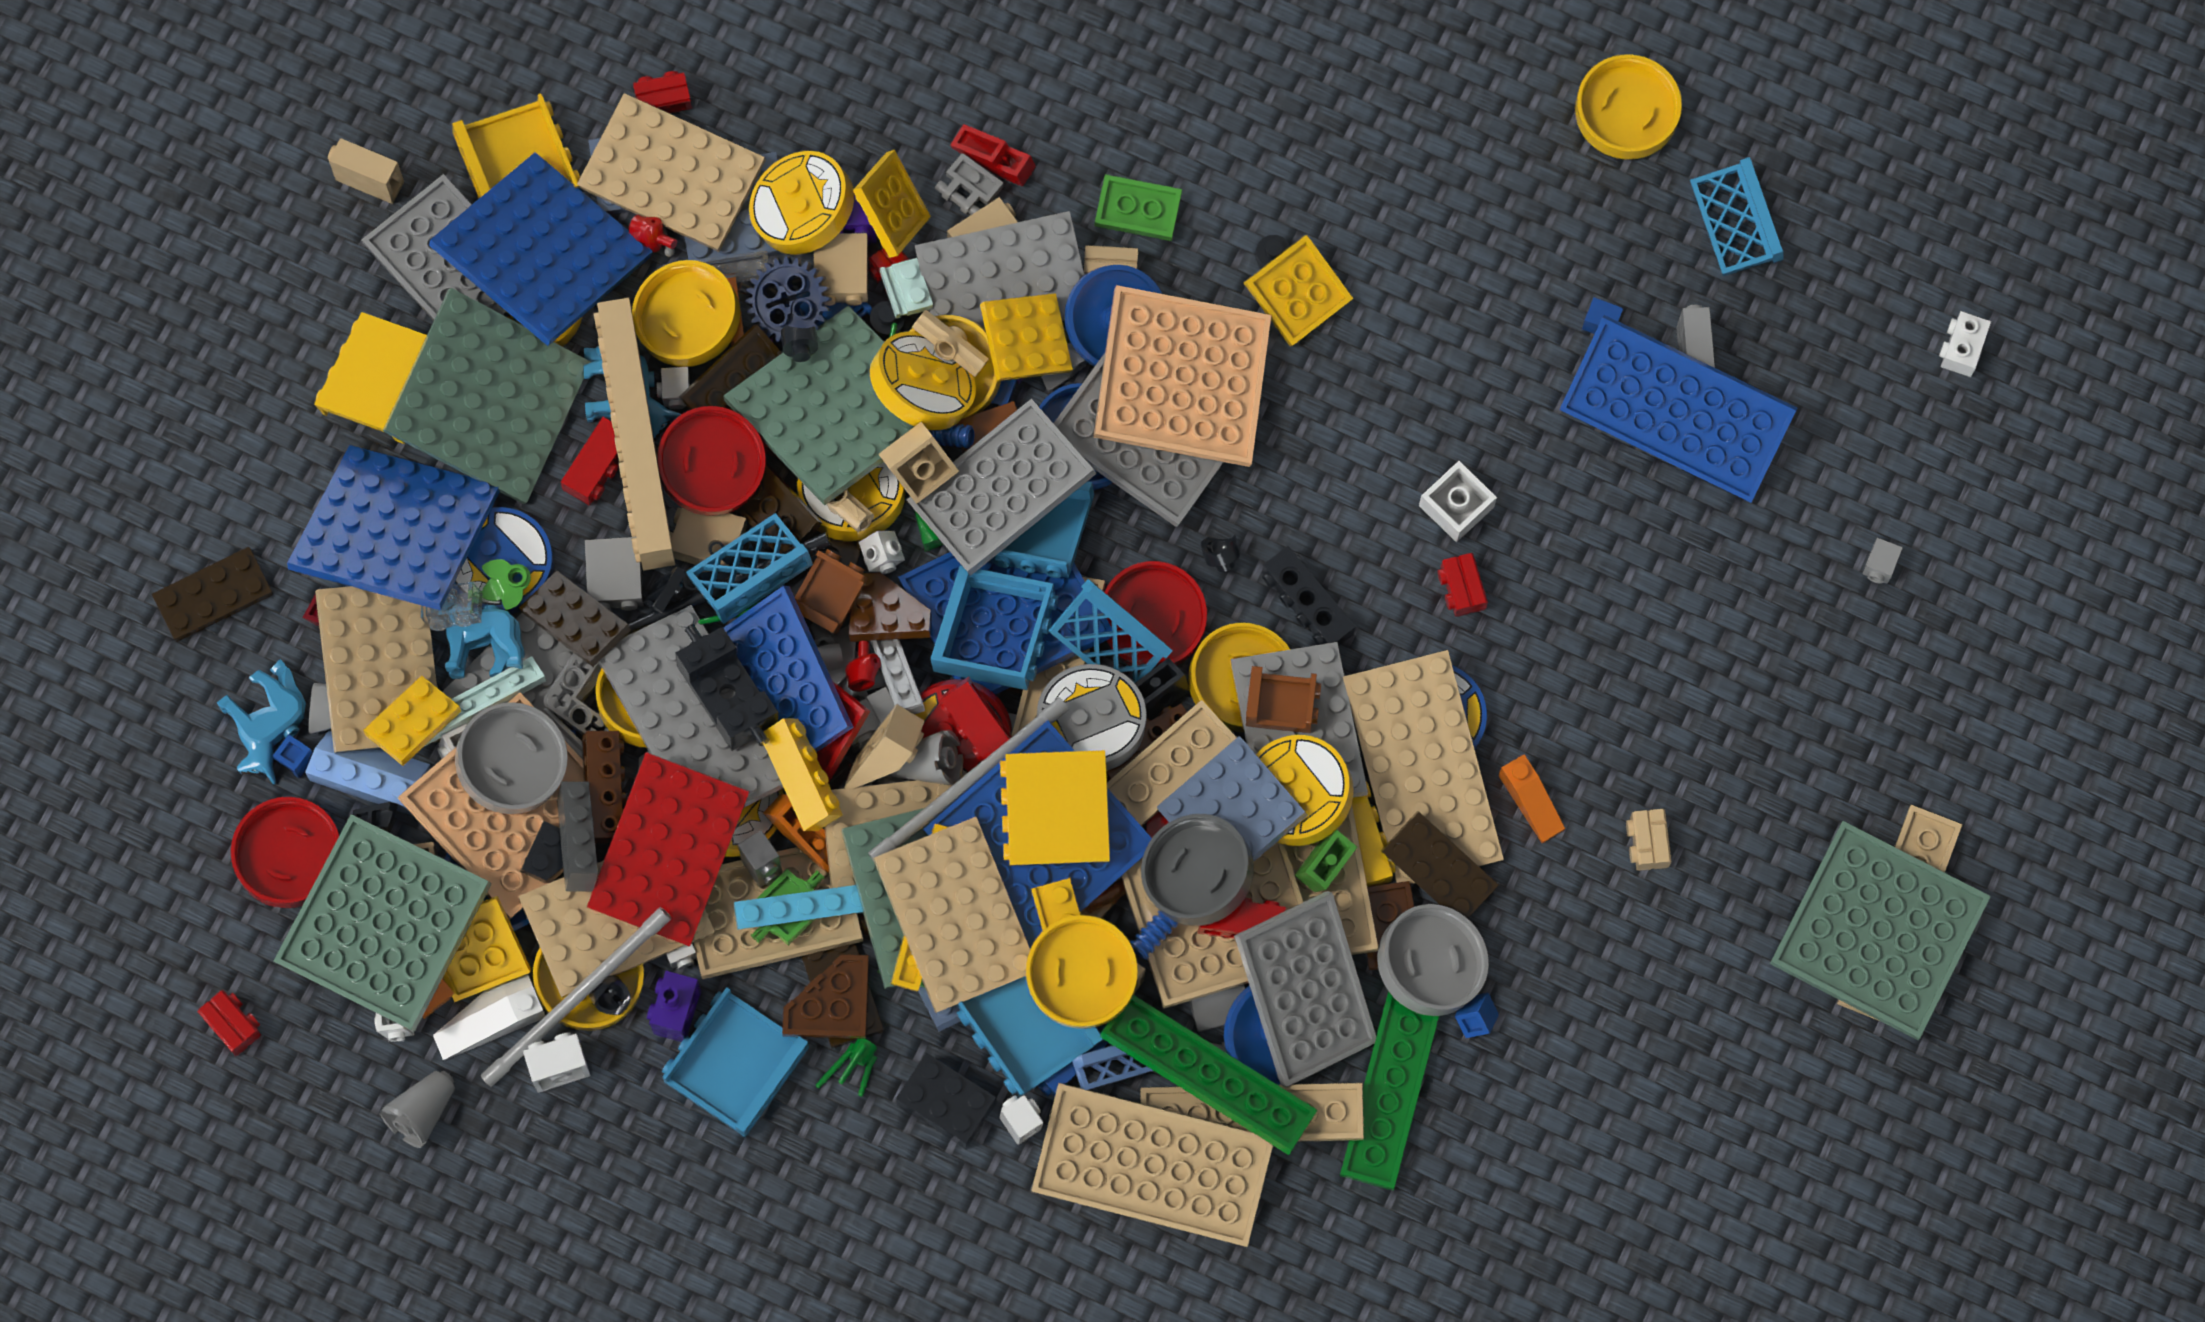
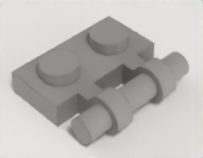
[935,153,1004,215]

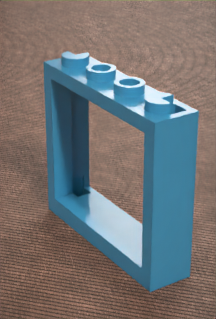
[930,565,1059,690]

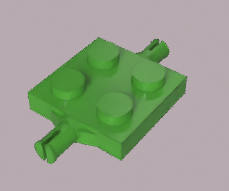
[751,869,825,946]

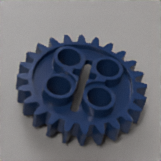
[745,257,832,342]

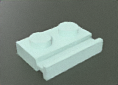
[880,258,933,319]

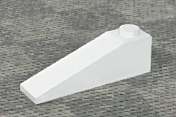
[433,974,545,1061]

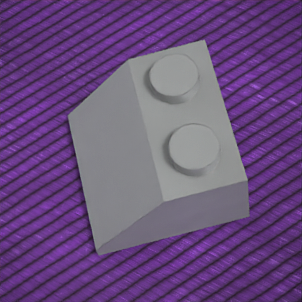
[1189,985,1245,1033]

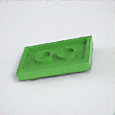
[1095,174,1182,241]

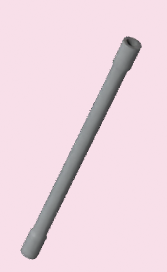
[868,697,1069,861]
[481,907,672,1087]

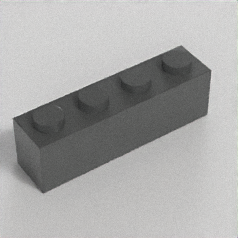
[557,781,598,892]

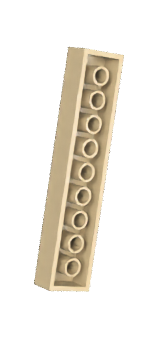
[594,298,675,571]

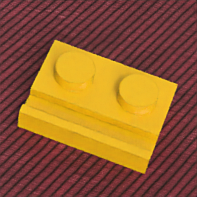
[1031,878,1080,931]

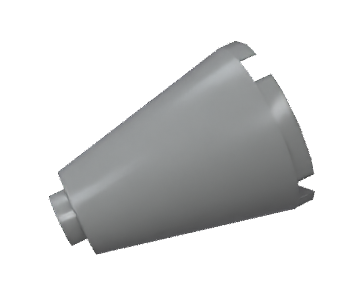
[890,730,964,785]
[380,1071,455,1148]

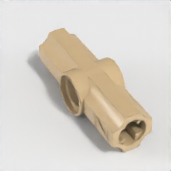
[912,310,989,377]
[826,489,874,532]

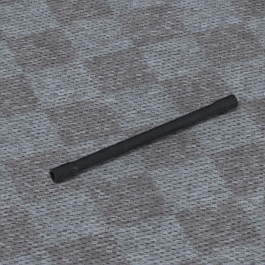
[625,532,832,637]

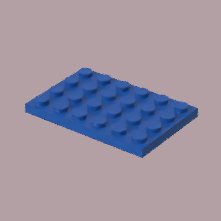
[724,586,853,753]

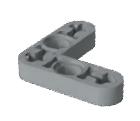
[544,653,609,736]

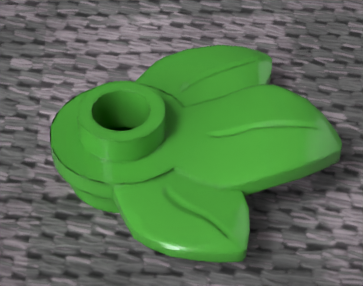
[481,559,531,610]

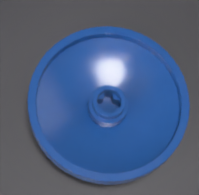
[1065,265,1162,366]
[1224,985,1281,1085]

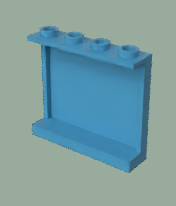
[988,481,1094,578]
[956,976,1103,1097]
[662,987,809,1138]

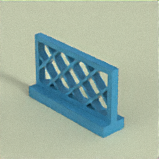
[1690,157,1784,276]
[686,513,813,624]
[1048,579,1173,683]

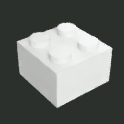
[1419,461,1497,542]
[523,1033,591,1093]

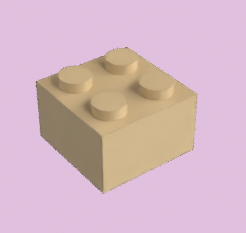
[879,422,959,504]

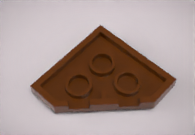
[849,572,932,642]
[782,955,869,1039]

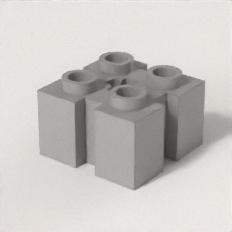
[850,687,894,753]

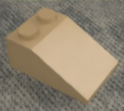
[844,704,924,789]

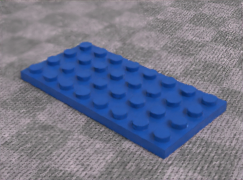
[1559,315,1798,502]

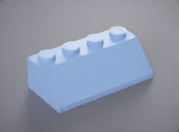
[305,730,431,815]

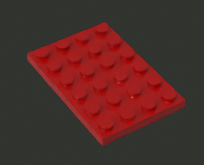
[587,752,750,947]

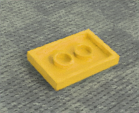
[363,676,461,766]

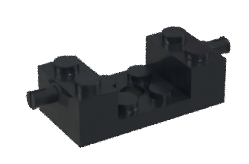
[675,624,779,751]

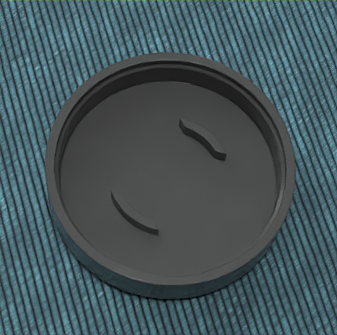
[1141,814,1254,926]

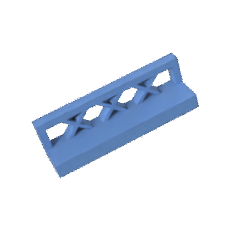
[1072,1046,1153,1090]

